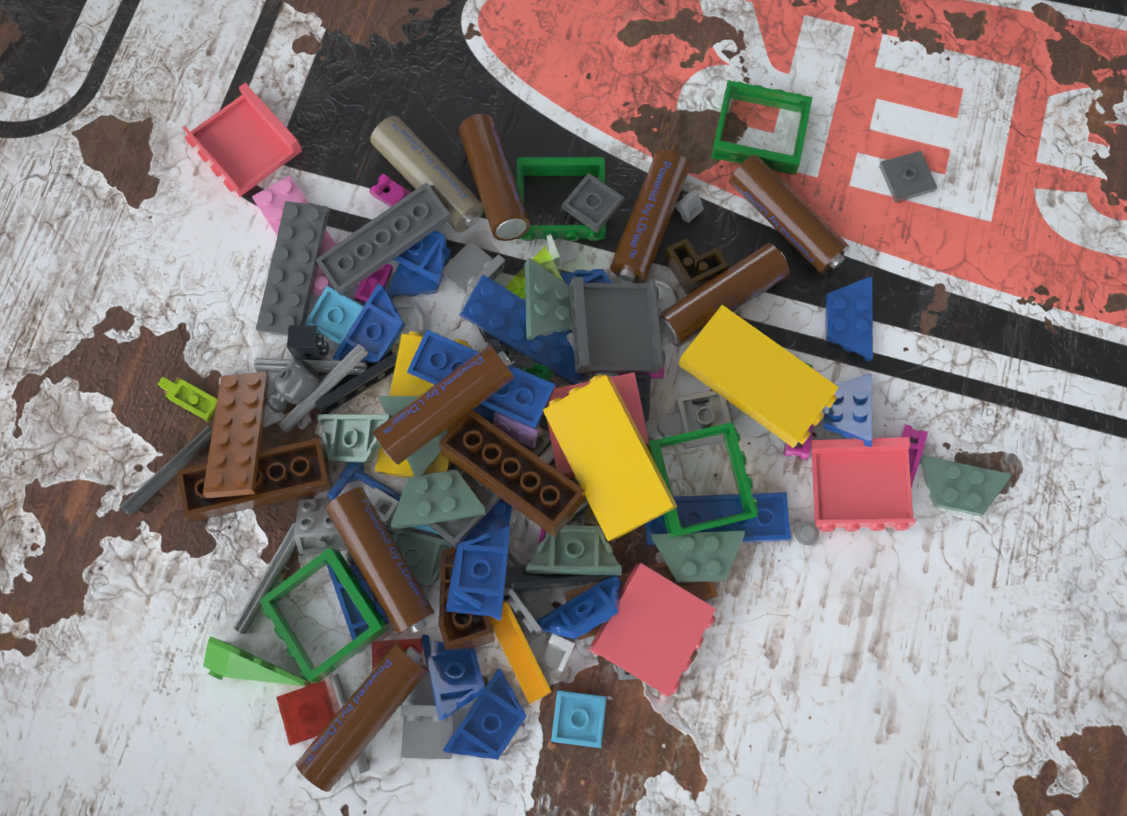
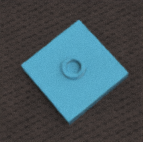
[304,285,364,345]
[551,690,607,748]

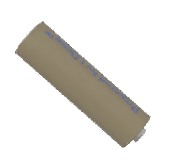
[371,116,484,232]

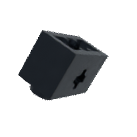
[287,325,329,360]

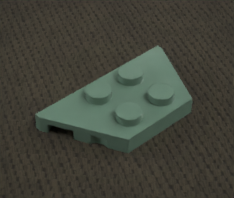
[525,258,572,340]
[378,396,448,476]
[317,414,392,463]
[919,455,1011,516]
[391,470,486,530]
[385,525,454,587]
[526,525,622,575]
[651,531,745,583]

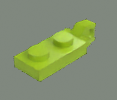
[157,377,218,422]

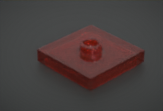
[276,680,335,746]

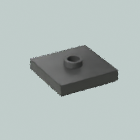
[879,150,938,203]
[562,173,624,233]

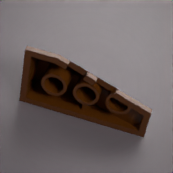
[438,547,495,650]

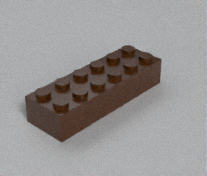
[438,410,585,537]
[177,438,333,522]

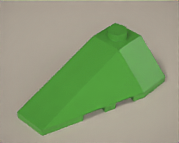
[203,636,311,687]

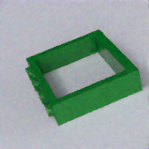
[711,80,812,175]
[517,157,606,241]
[646,422,758,538]
[259,547,390,682]

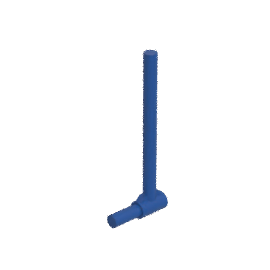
[327,463,401,501]

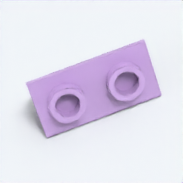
[493,412,543,448]

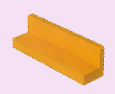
[488,601,551,704]

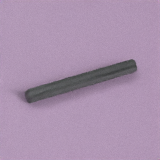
[121,426,213,515]

